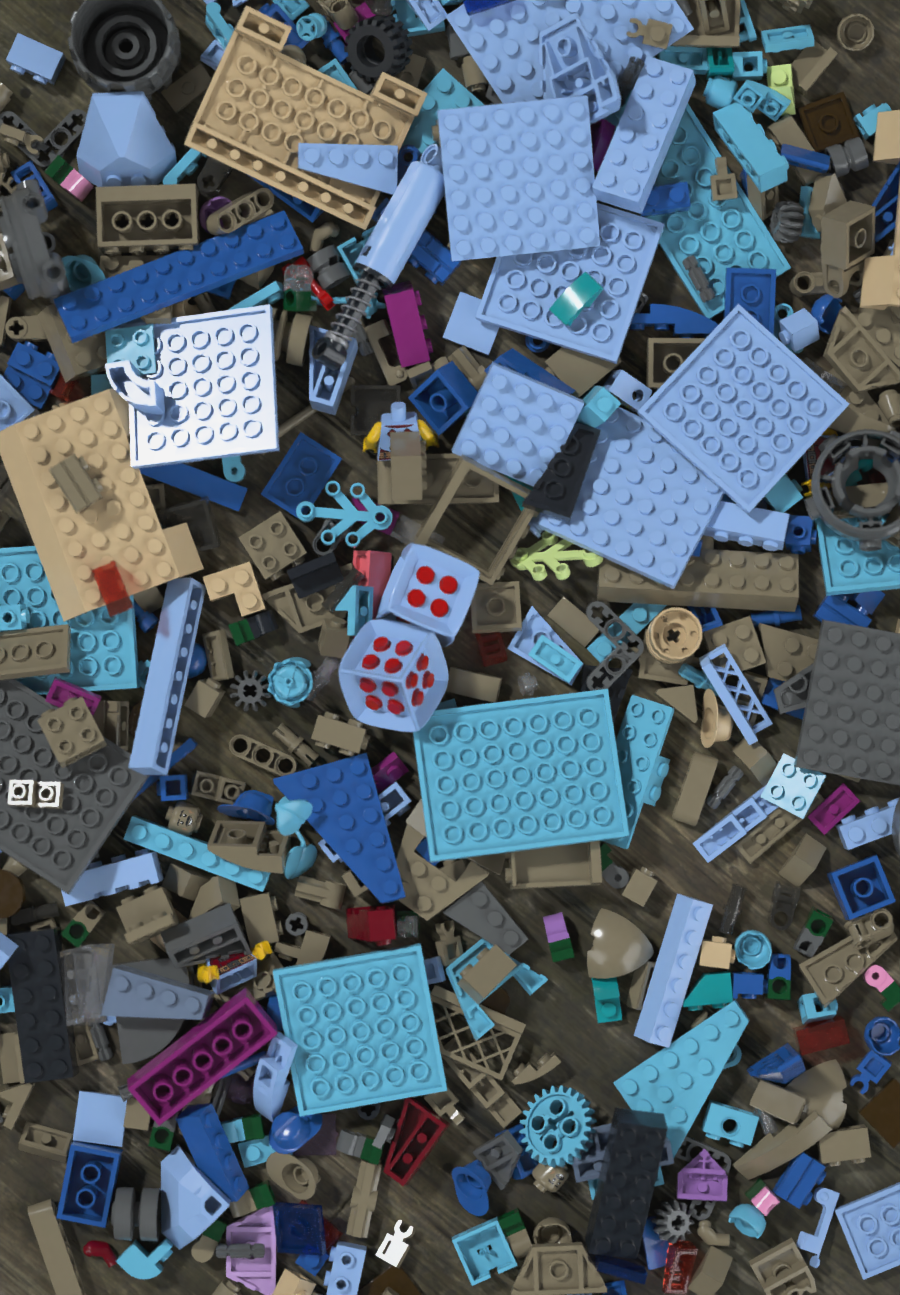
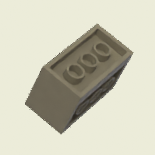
[96,184,201,256]

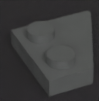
[472,1130,523,1190]

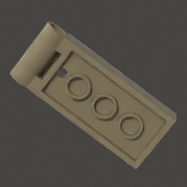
[377,454,499,505]

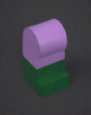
[543,912,574,962]

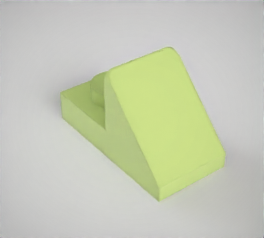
[767,64,796,116]

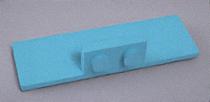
[601,695,674,849]

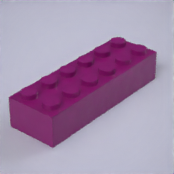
[127,987,278,1126]

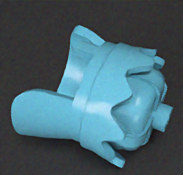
[268,657,313,708]

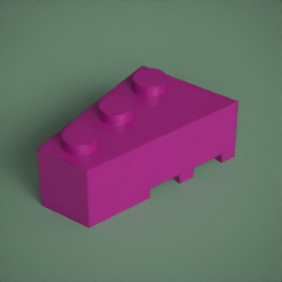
[382,281,433,368]

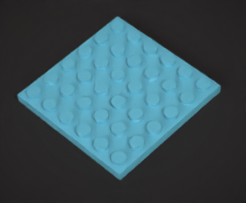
[0,546,140,695]
[273,943,447,1117]

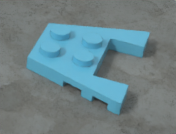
[445,938,548,1041]

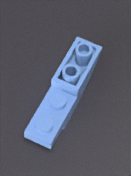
[253,1032,298,1123]

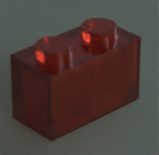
[793,1016,850,1055]

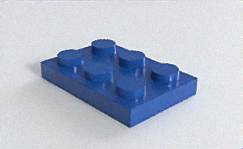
[261,432,342,518]

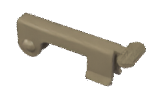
[360,315,408,387]

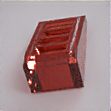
[470,616,507,667]
[662,1240,698,1295]

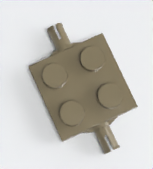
[627,629,702,685]

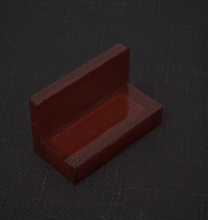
[92,560,134,617]

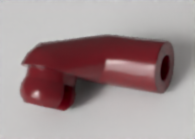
[83,1240,118,1268]

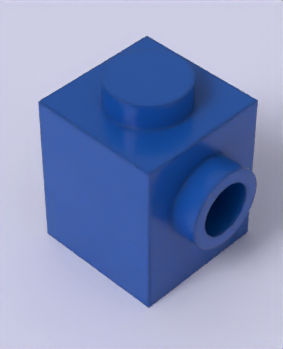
[156,774,189,801]

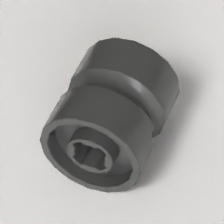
[825,137,869,178]
[307,244,351,290]

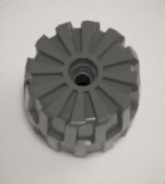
[68,0,182,102]

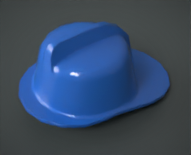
[217,790,275,825]
[269,1106,323,1154]
[452,1160,492,1216]

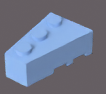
[309,325,358,415]

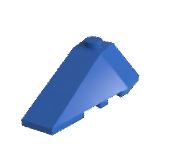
[746,1043,806,1084]

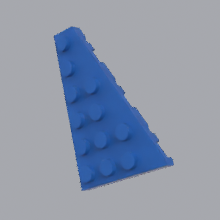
[273,753,406,904]

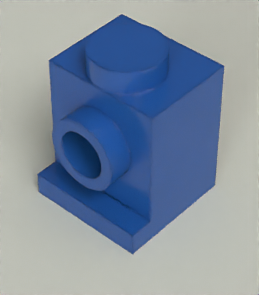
[731,971,768,999]

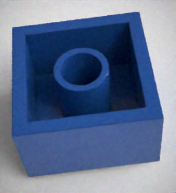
[408,361,478,435]
[827,855,896,920]

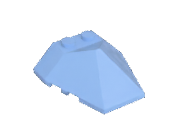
[539,13,621,125]
[76,91,177,187]

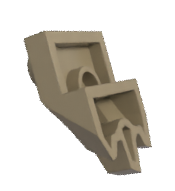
[748,1238,817,1295]

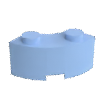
[105,361,165,414]

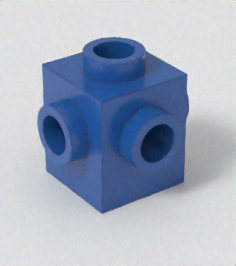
[784,515,817,554]

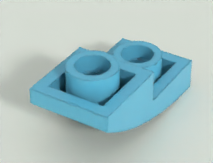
[733,80,791,122]

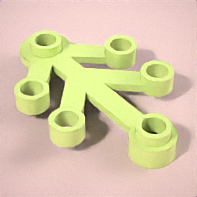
[510,531,603,581]

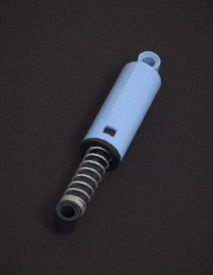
[312,144,445,371]

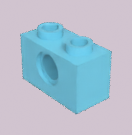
[701,1099,759,1148]

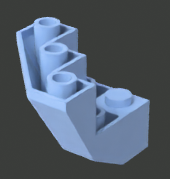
[161,1144,231,1250]

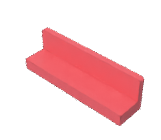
[348,550,392,648]

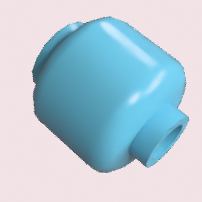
[702,75,738,109]

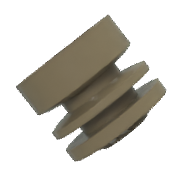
[272,307,313,367]

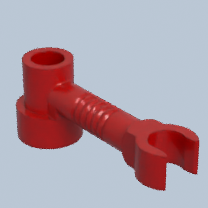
[281,256,335,311]

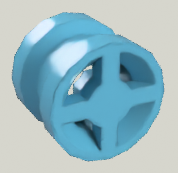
[296,13,327,41]

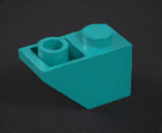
[682,971,733,1011]

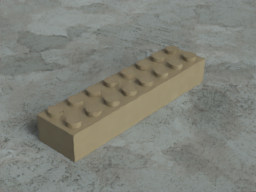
[597,549,799,612]

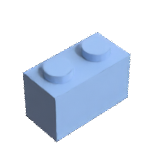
[6,33,66,85]

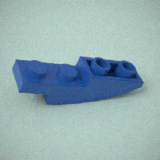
[630,304,718,338]

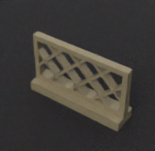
[430,985,526,1081]

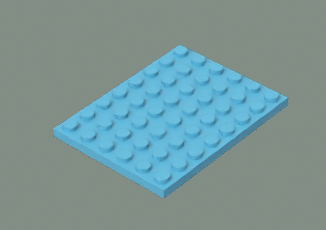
[413,689,629,862]

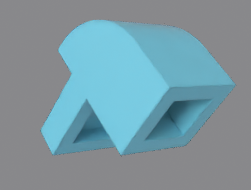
[116,1238,174,1279]

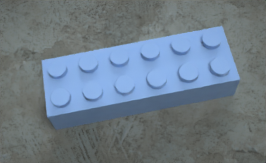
[592,56,696,214]

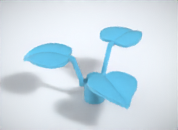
[275,796,317,880]

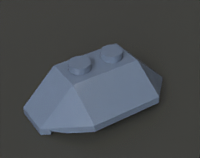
[573,1124,674,1183]

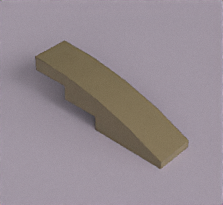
[441,1037,523,1128]
[733,1111,832,1180]

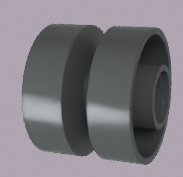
[111,1187,161,1241]

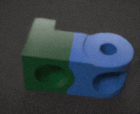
[765,953,791,1000]

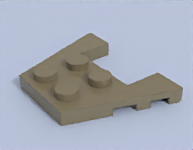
[396,824,490,921]

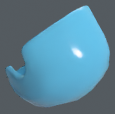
[734,930,772,970]
[728,1204,766,1239]

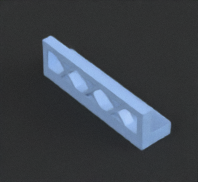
[699,644,773,745]

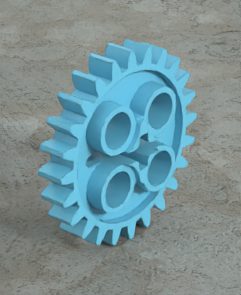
[519,1085,597,1168]

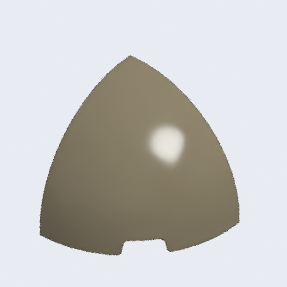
[587,908,654,979]
[785,1059,847,1130]

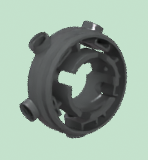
[0,179,71,303]
[804,429,900,551]

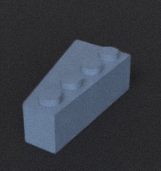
[101,964,215,1020]

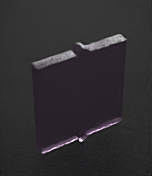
[293,1113,339,1156]

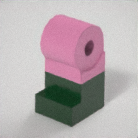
[44,155,94,202]
[863,964,900,1012]
[744,1178,780,1216]

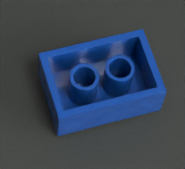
[56,1140,123,1228]

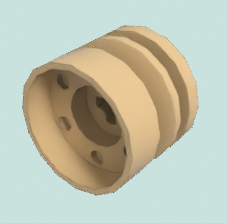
[646,608,702,664]

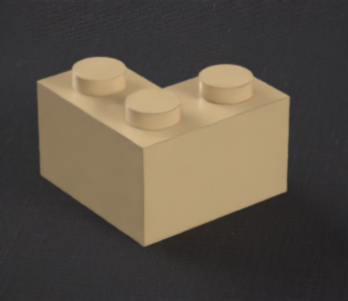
[203,562,267,617]

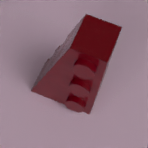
[345,904,397,945]
[383,1097,450,1186]

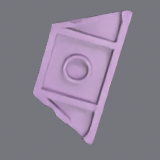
[226,1202,277,1295]

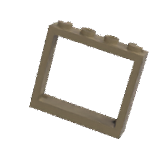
[414,454,539,585]

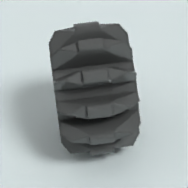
[769,200,805,243]
[230,670,272,711]
[651,1200,694,1243]

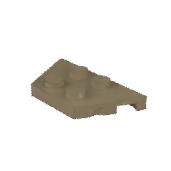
[823,306,900,393]
[261,563,353,634]
[758,623,818,681]
[511,1242,607,1295]

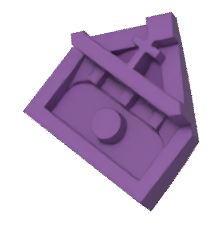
[676,1149,728,1202]

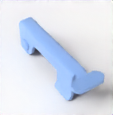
[796,1187,840,1268]

